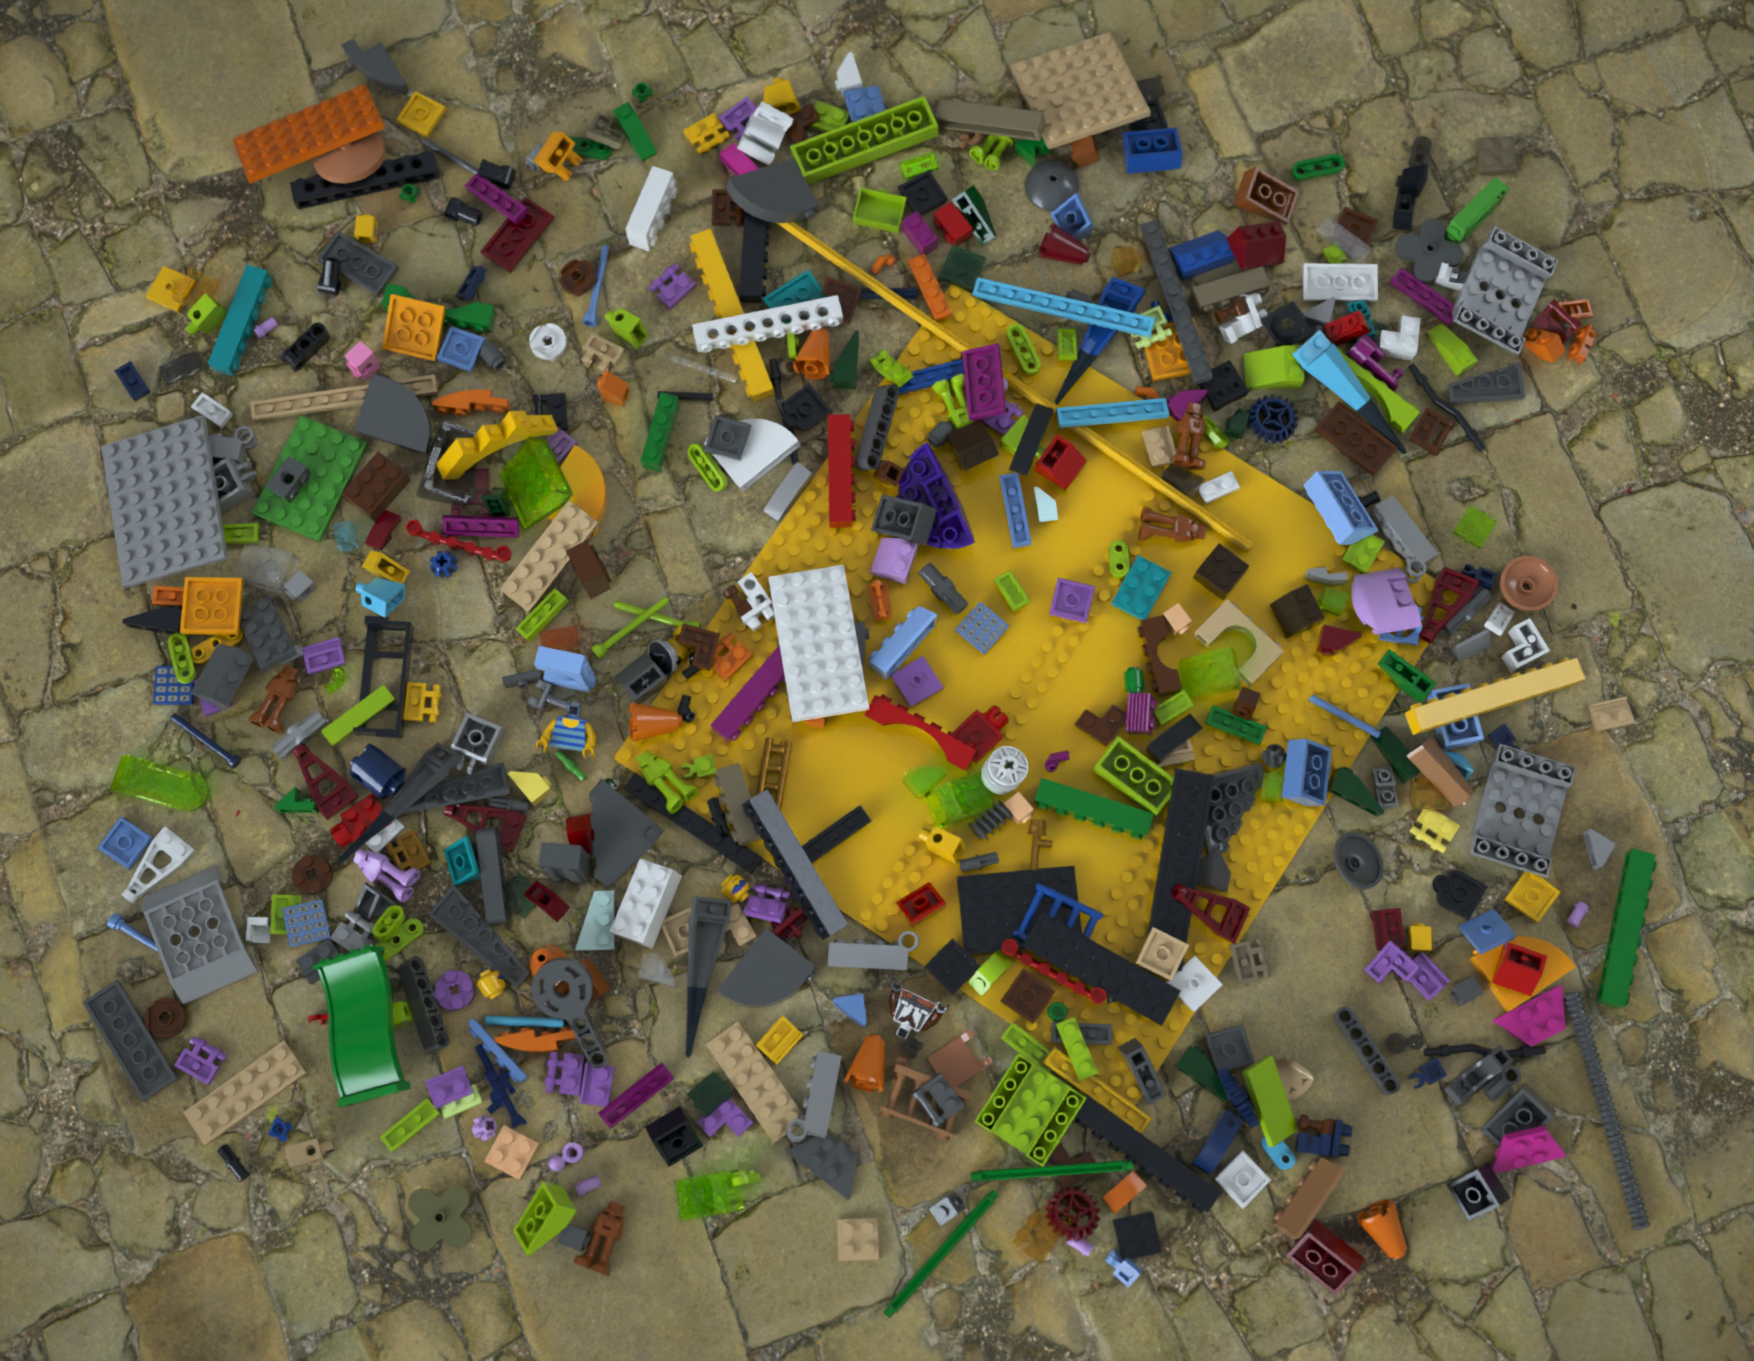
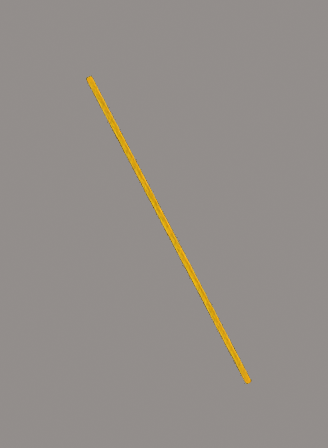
[777,222,1254,552]

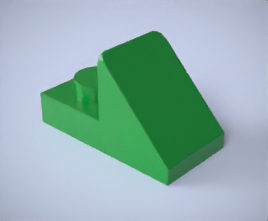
[1015,139,1052,167]
[274,787,318,813]

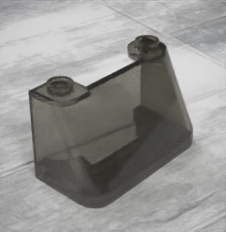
[416,421,477,507]

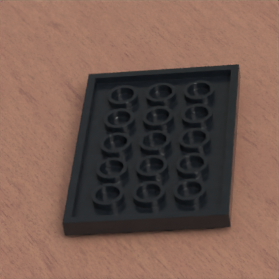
[957,866,1082,955]

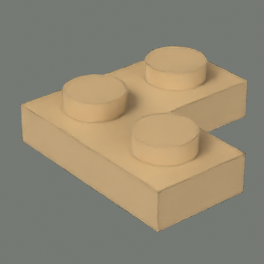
[725,903,757,947]

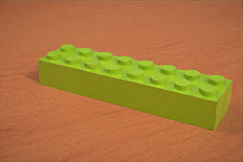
[790,96,938,185]

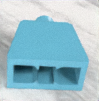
[356,577,405,617]

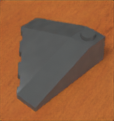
[1204,763,1265,854]
[589,779,664,888]

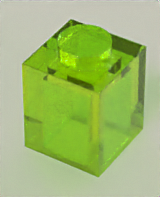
[1317,587,1349,617]
[1261,771,1284,803]

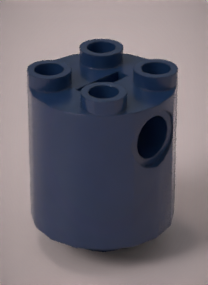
[350,743,406,800]

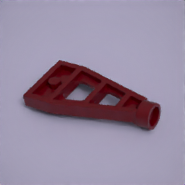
[1419,567,1480,643]
[292,743,359,821]
[444,804,527,853]
[1172,883,1250,944]

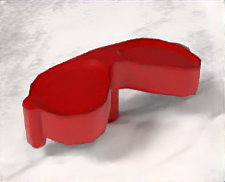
[308,1014,329,1025]

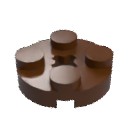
[559,259,597,297]
[292,855,333,895]
[145,998,187,1038]

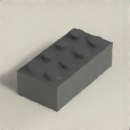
[538,842,592,885]

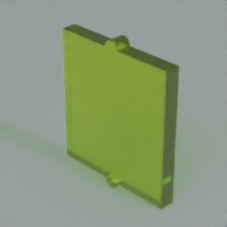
[1453,505,1497,549]

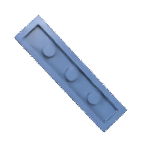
[999,473,1032,548]
[468,1018,529,1083]

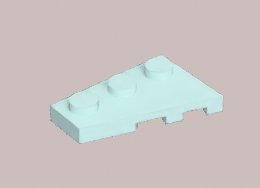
[575,890,615,951]

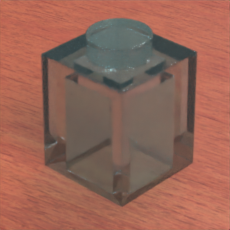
[333,521,359,552]

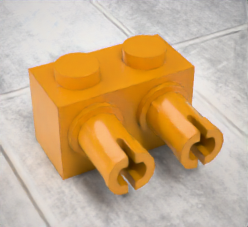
[533,132,582,181]

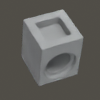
[283,570,318,603]

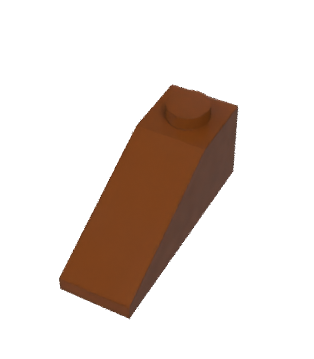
[1070,135,1100,168]

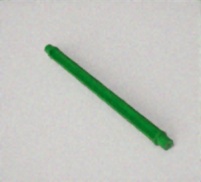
[971,1159,1134,1182]
[883,1189,999,1319]

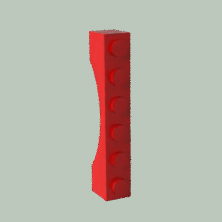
[864,694,978,772]

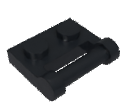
[532,393,568,431]

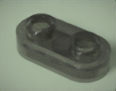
[1408,136,1432,167]

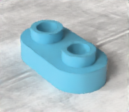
[1261,1136,1295,1170]

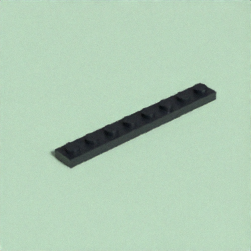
[624,773,763,875]

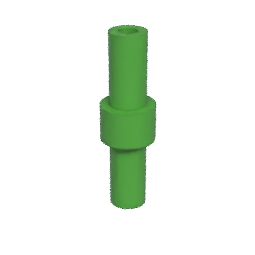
[555,750,587,781]

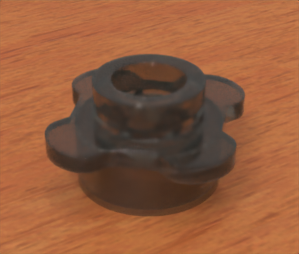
[900,1034,924,1059]

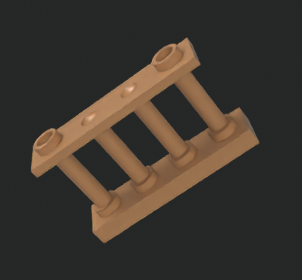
[878,1063,972,1141]

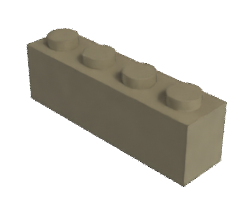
[1191,266,1270,314]
[713,763,762,847]

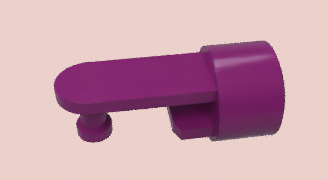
[1346,334,1404,391]

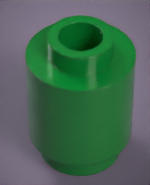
[1124,667,1145,694]

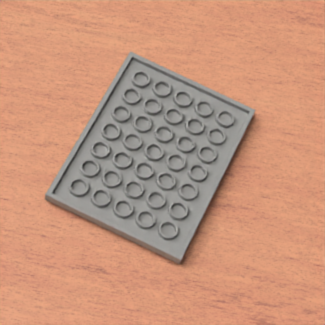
[101,415,228,588]

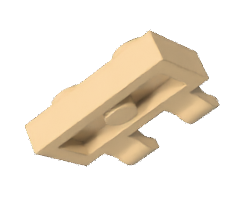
[581,333,625,375]

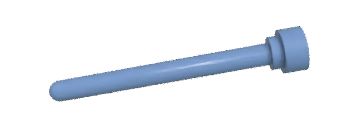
[583,244,609,327]
[107,913,158,952]

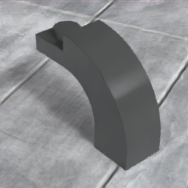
[1444,1045,1514,1106]

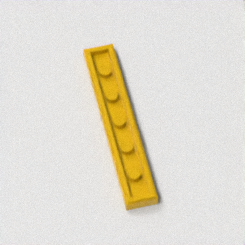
[1042,1046,1152,1134]

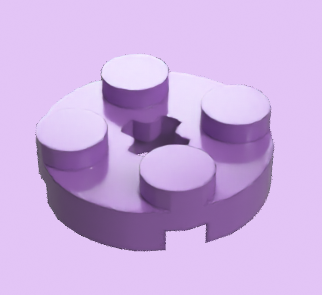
[434,970,475,1011]

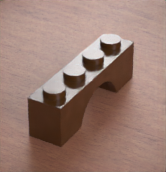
[1137,615,1182,697]

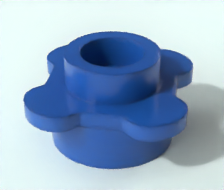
[269,1118,292,1142]

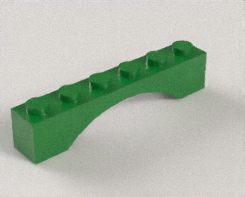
[381,283,497,333]

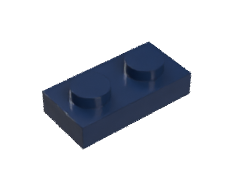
[455,266,487,301]
[114,361,151,402]

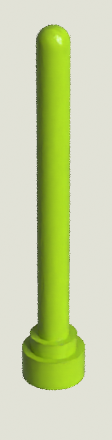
[591,597,669,660]
[613,601,701,628]

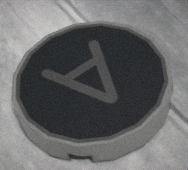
[648,638,678,675]

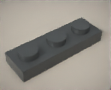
[1051,1022,1112,1045]

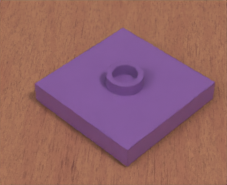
[1049,578,1095,624]
[890,656,943,708]

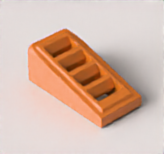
[1551,299,1593,324]

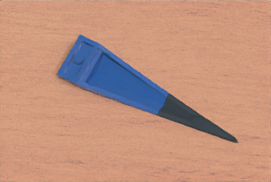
[1055,277,1145,405]

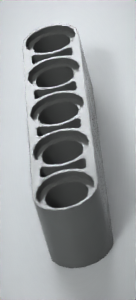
[855,384,899,471]
[476,827,509,925]
[398,956,449,1054]
[1333,1007,1400,1095]

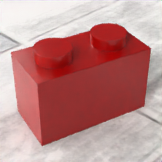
[933,201,973,248]

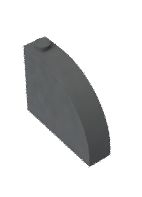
[726,159,820,223]
[354,373,432,456]
[717,928,817,1008]

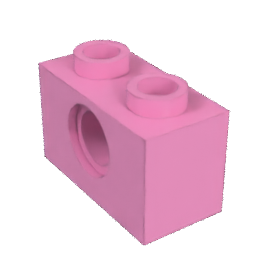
[345,341,381,382]

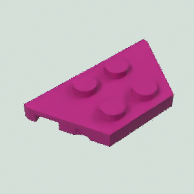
[1493,985,1566,1047]
[1490,1125,1566,1173]

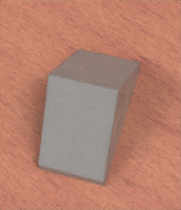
[1303,296,1335,328]
[1583,829,1616,871]

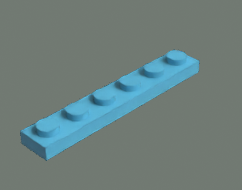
[1055,398,1169,428]

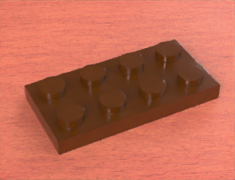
[1314,401,1398,476]

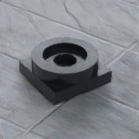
[1261,300,1313,347]

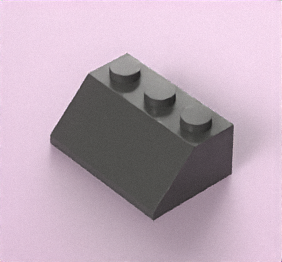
[190,644,255,711]

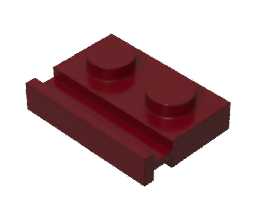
[1371,908,1406,951]

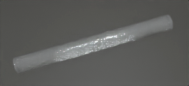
[667,354,739,384]

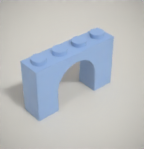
[534,646,597,693]

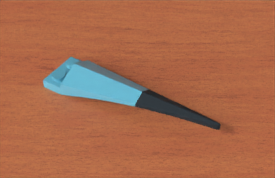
[1292,330,1407,454]

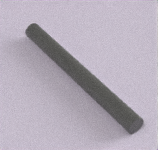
[422,138,482,177]

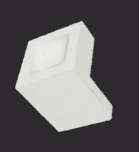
[246,917,271,944]

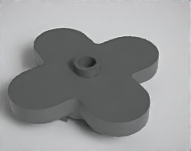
[1395,218,1464,283]

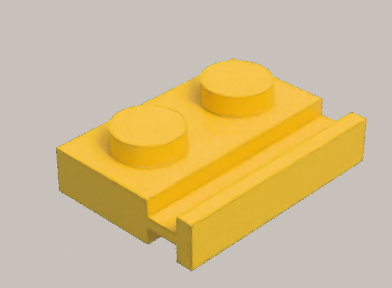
[755,1015,803,1065]

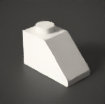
[834,52,862,97]

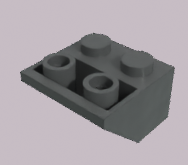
[615,653,669,704]

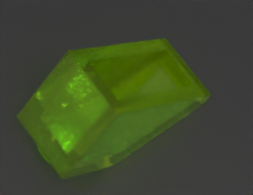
[903,766,948,800]

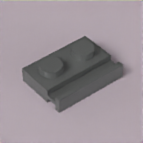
[295,938,340,985]

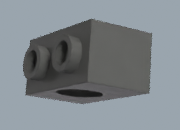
[266,456,311,503]

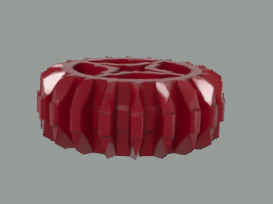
[1045,1186,1100,1242]

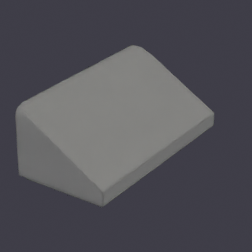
[1452,629,1491,662]

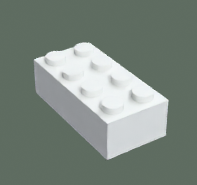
[625,166,678,252]
[610,859,682,949]

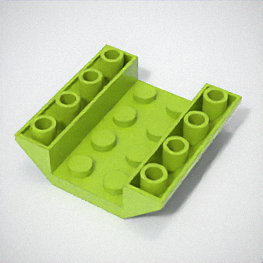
[974,1053,1086,1167]

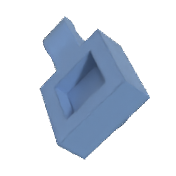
[1105,1249,1142,1287]

